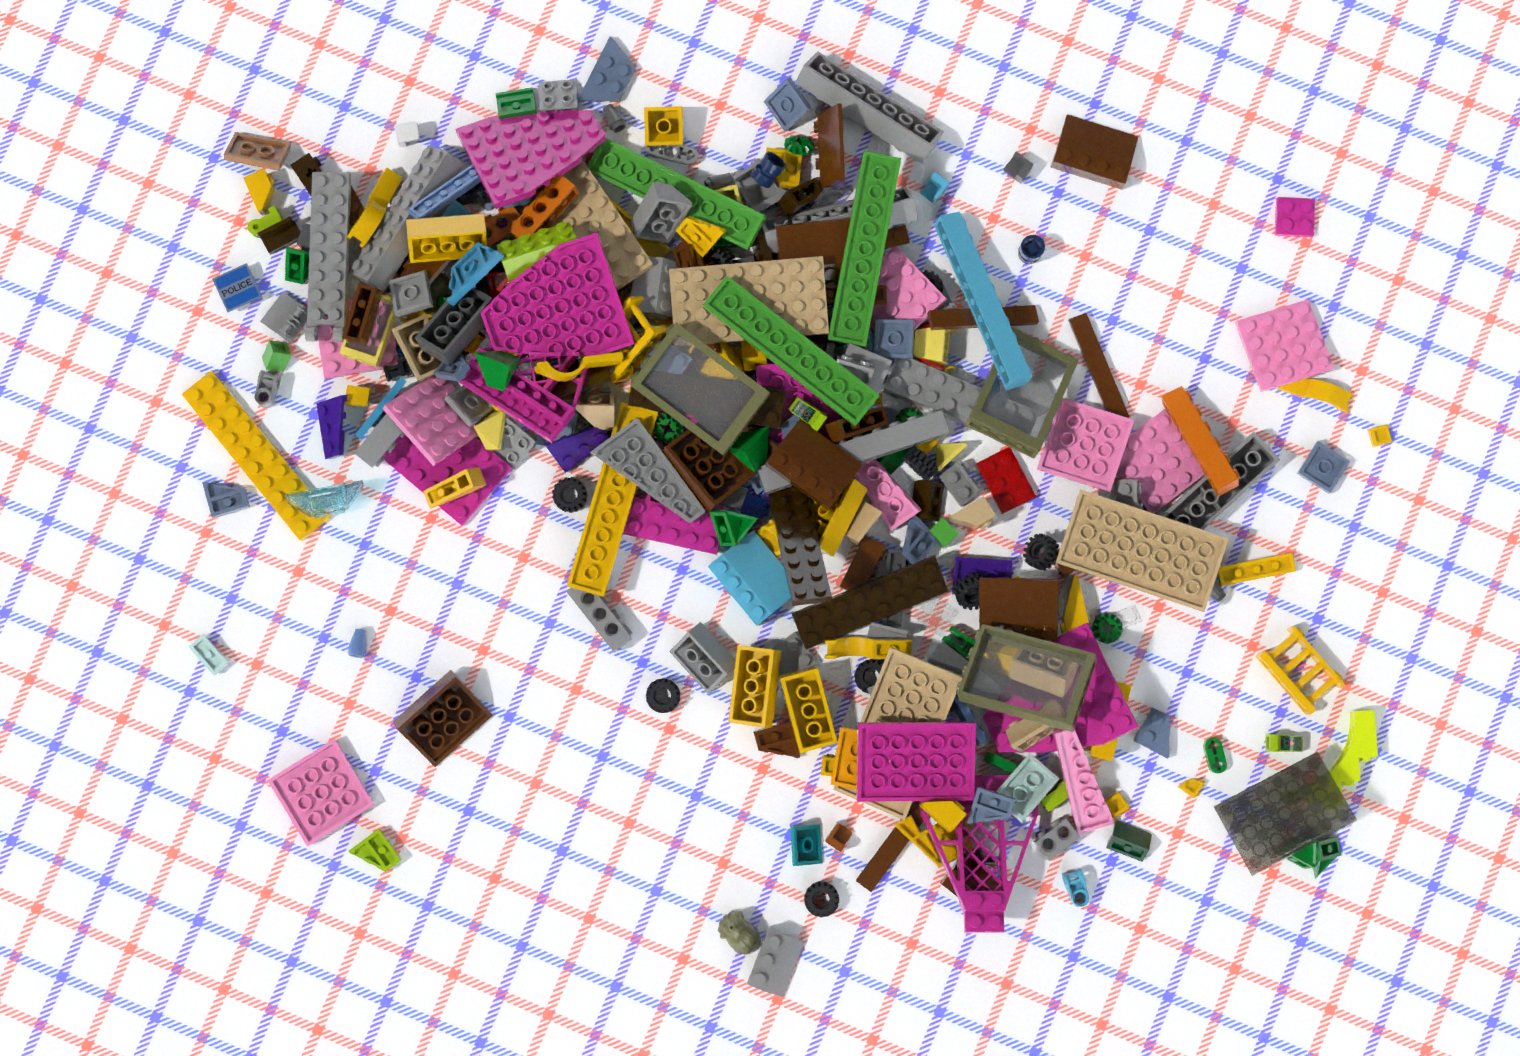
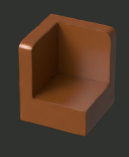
[824,822,852,852]

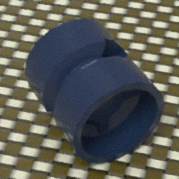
[751,151,786,188]
[1018,235,1045,265]

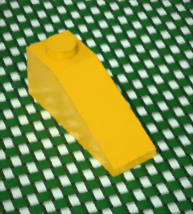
[423,467,486,509]
[1059,575,1089,634]

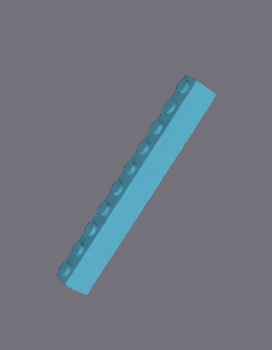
[934,211,1033,390]

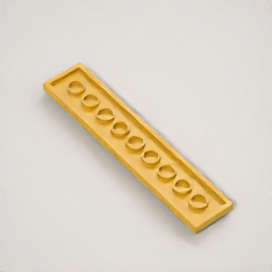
[181,370,331,541]
[567,402,659,597]

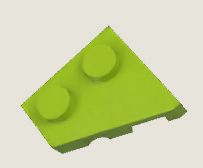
[348,828,402,872]

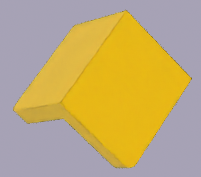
[344,385,373,407]

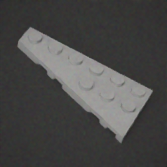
[590,418,706,523]

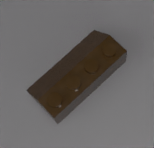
[531,356,611,401]

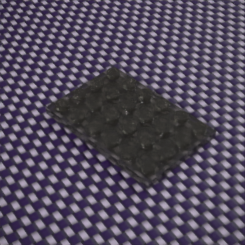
[1213,751,1358,876]

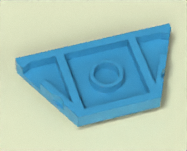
[447,242,504,306]
[355,377,407,440]

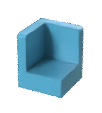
[920,172,950,205]

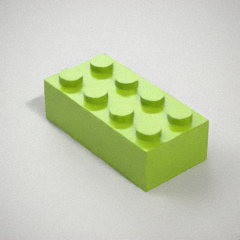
[496,222,577,281]

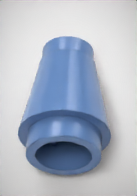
[347,629,366,658]

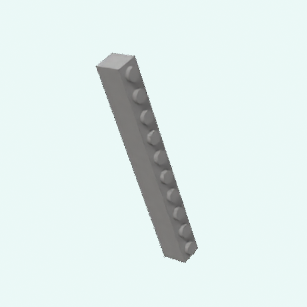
[758,409,949,495]

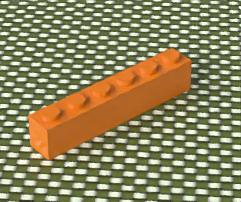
[1161,386,1240,496]

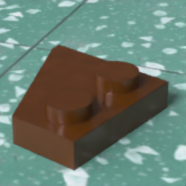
[753,721,800,758]

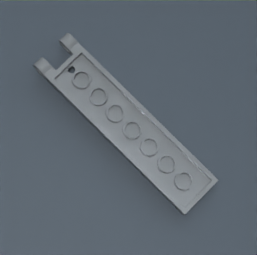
[305,172,352,342]

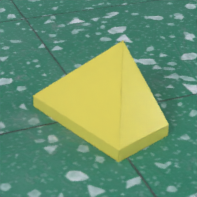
[474,411,506,451]
[935,442,967,473]

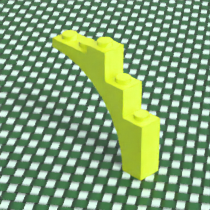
[1279,710,1378,810]

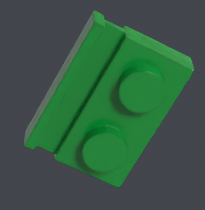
[495,87,537,119]

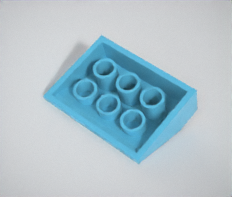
[707,530,791,626]

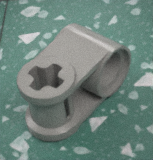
[254,370,281,409]

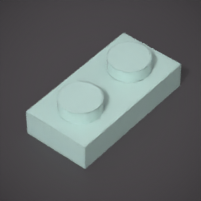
[188,634,229,676]

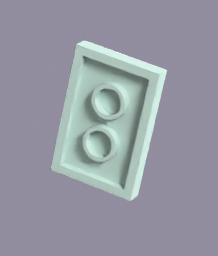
[996,753,1059,823]

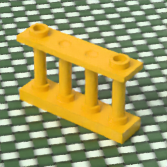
[606,296,666,383]
[1255,626,1345,715]

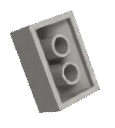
[631,181,692,244]
[629,256,678,321]
[354,414,405,468]
[669,622,736,694]
[747,927,805,997]

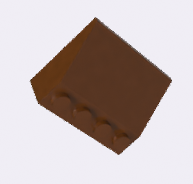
[814,103,845,194]
[1050,114,1139,190]
[776,217,851,283]
[662,417,757,513]
[766,420,863,511]
[979,578,1058,640]
[393,670,493,767]

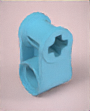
[1061,868,1090,907]

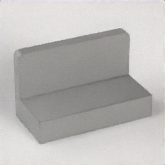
[867,622,909,639]

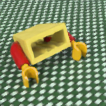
[913,322,958,374]

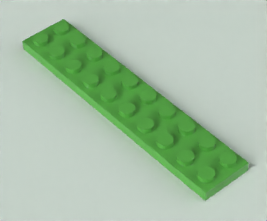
[587,138,766,251]
[827,151,902,347]
[703,276,880,426]

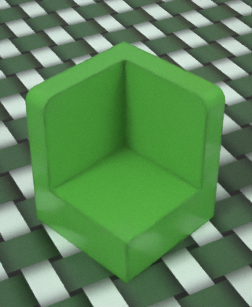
[262,340,291,372]
[930,517,959,549]

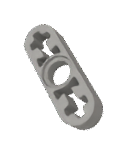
[644,145,698,166]

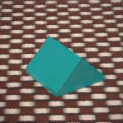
[790,824,822,866]

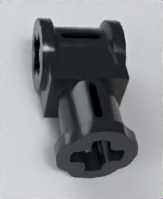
[383,357,415,382]

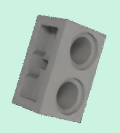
[1033,818,1080,861]

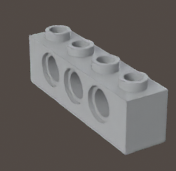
[566,588,633,653]

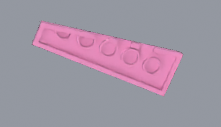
[845,436,922,531]
[1053,729,1115,835]

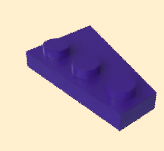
[316,395,348,459]
[543,425,610,473]
[952,556,1013,595]

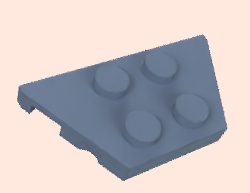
[578,36,636,103]

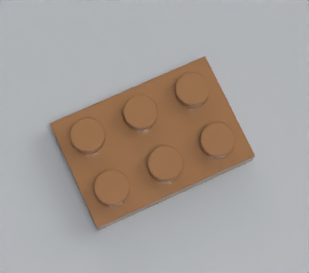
[223,132,291,171]

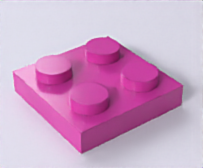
[1274,197,1315,238]

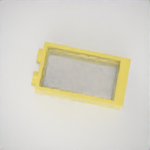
[339,293,397,368]

